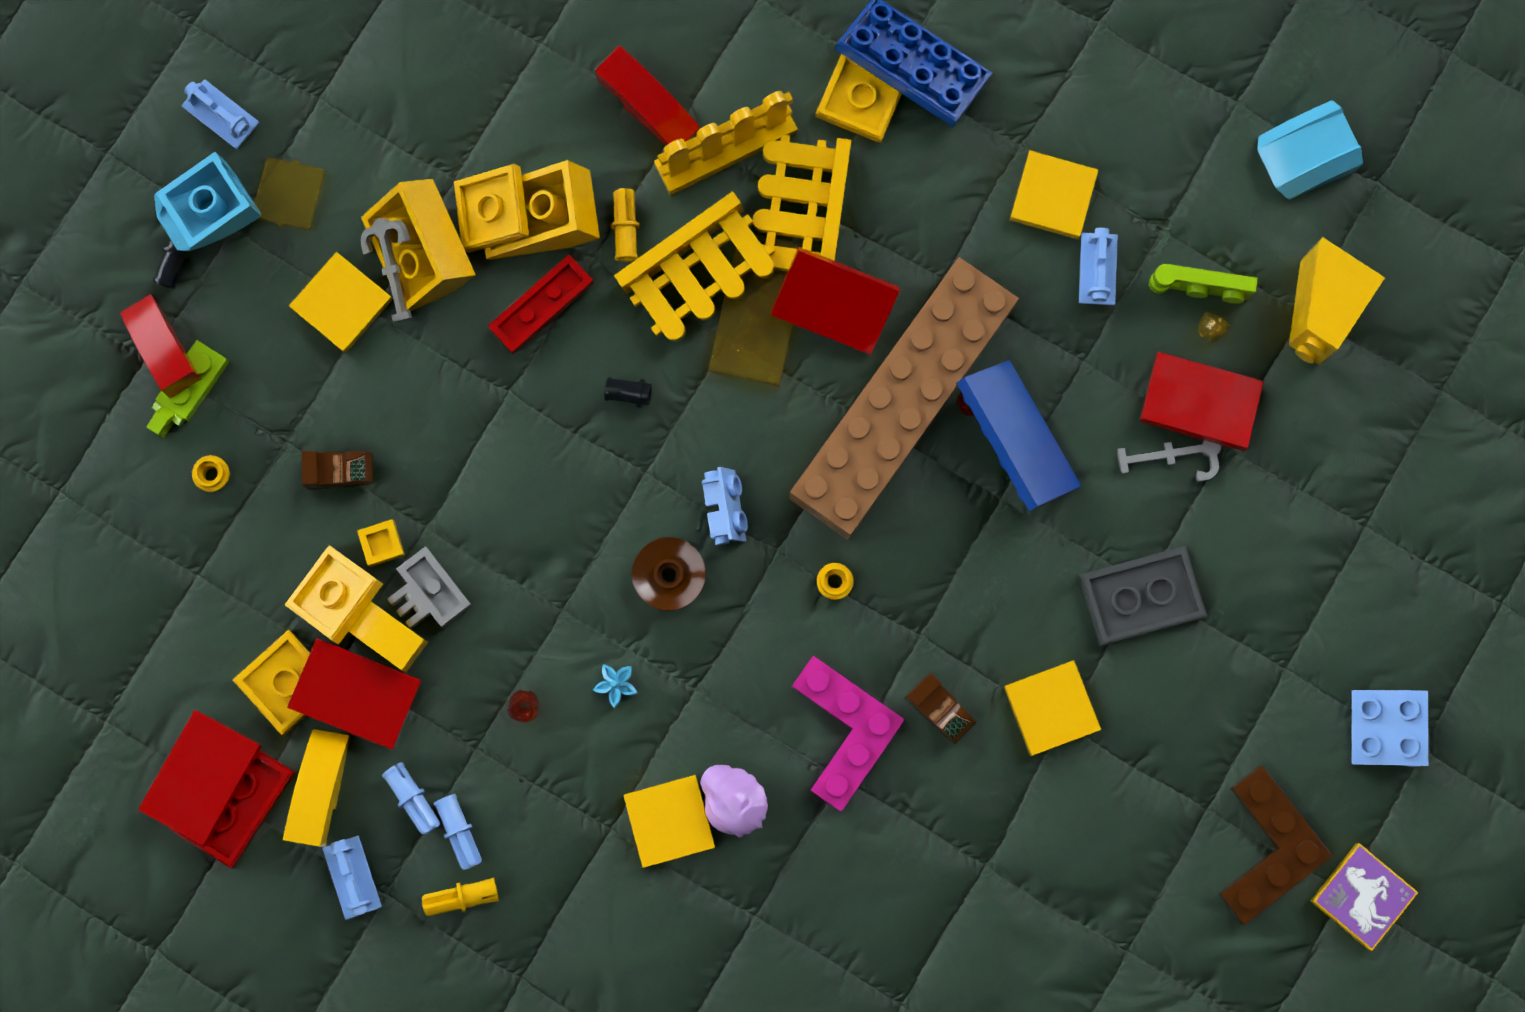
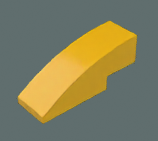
[348,601,428,672]
[283,729,350,847]

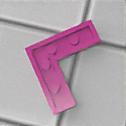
[792,656,905,812]

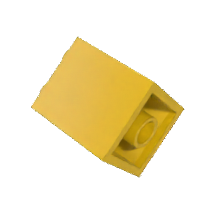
[1289,237,1385,365]

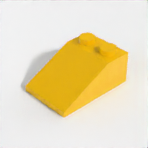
[485,160,600,260]

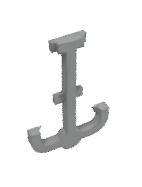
[361,218,412,322]
[1117,440,1221,482]

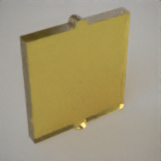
[255,157,326,230]

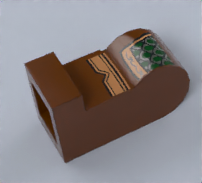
[301,451,374,490]
[904,673,976,744]

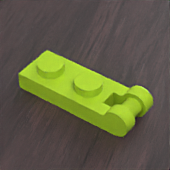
[1149,264,1258,304]

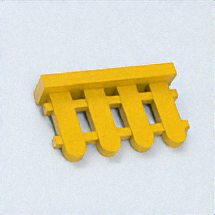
[654,91,798,196]
[753,134,852,272]
[614,191,775,341]

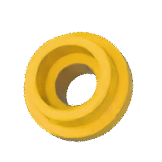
[192,455,230,492]
[817,563,853,600]

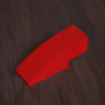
[595,45,700,145]
[120,294,201,398]

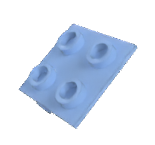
[1352,690,1429,767]

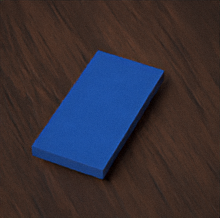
[835,0,992,127]
[957,360,1081,511]

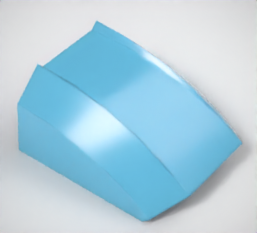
[1257,100,1363,200]
[154,152,261,251]

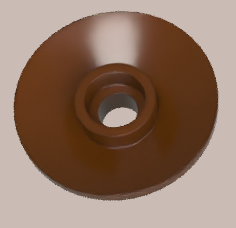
[632,537,706,611]

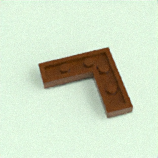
[1219,766,1332,925]

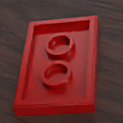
[770,247,900,355]
[1139,352,1264,452]
[287,638,421,749]
[138,709,263,846]
[168,750,296,869]

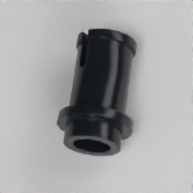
[152,241,190,290]
[604,377,652,408]

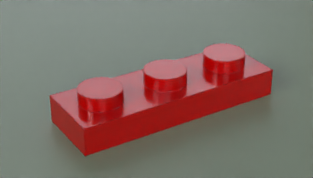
[488,254,594,355]

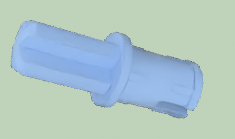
[382,762,440,835]
[433,794,482,870]

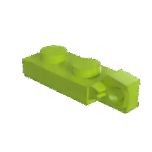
[146,340,230,438]

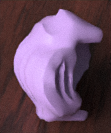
[700,765,768,838]

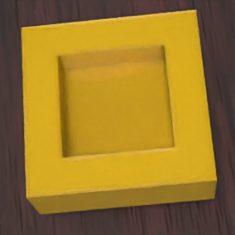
[357,519,405,567]

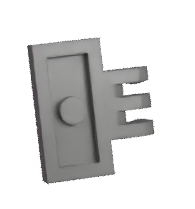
[388,546,472,629]

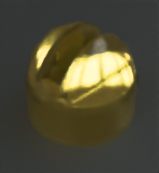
[1198,312,1230,343]

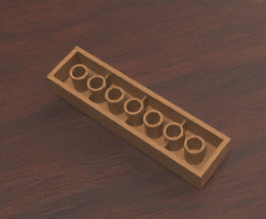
[789,257,1019,541]

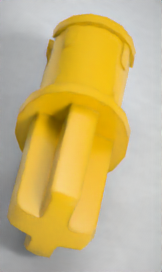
[611,188,640,262]
[422,878,499,916]

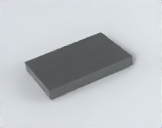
[1078,546,1207,647]

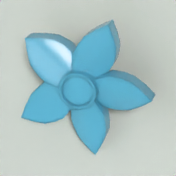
[593,664,638,708]

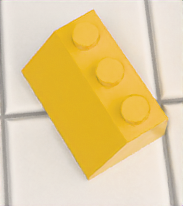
[361,179,476,311]

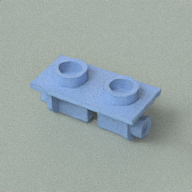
[181,79,260,150]
[1079,228,1118,305]
[702,467,748,545]
[322,835,382,920]

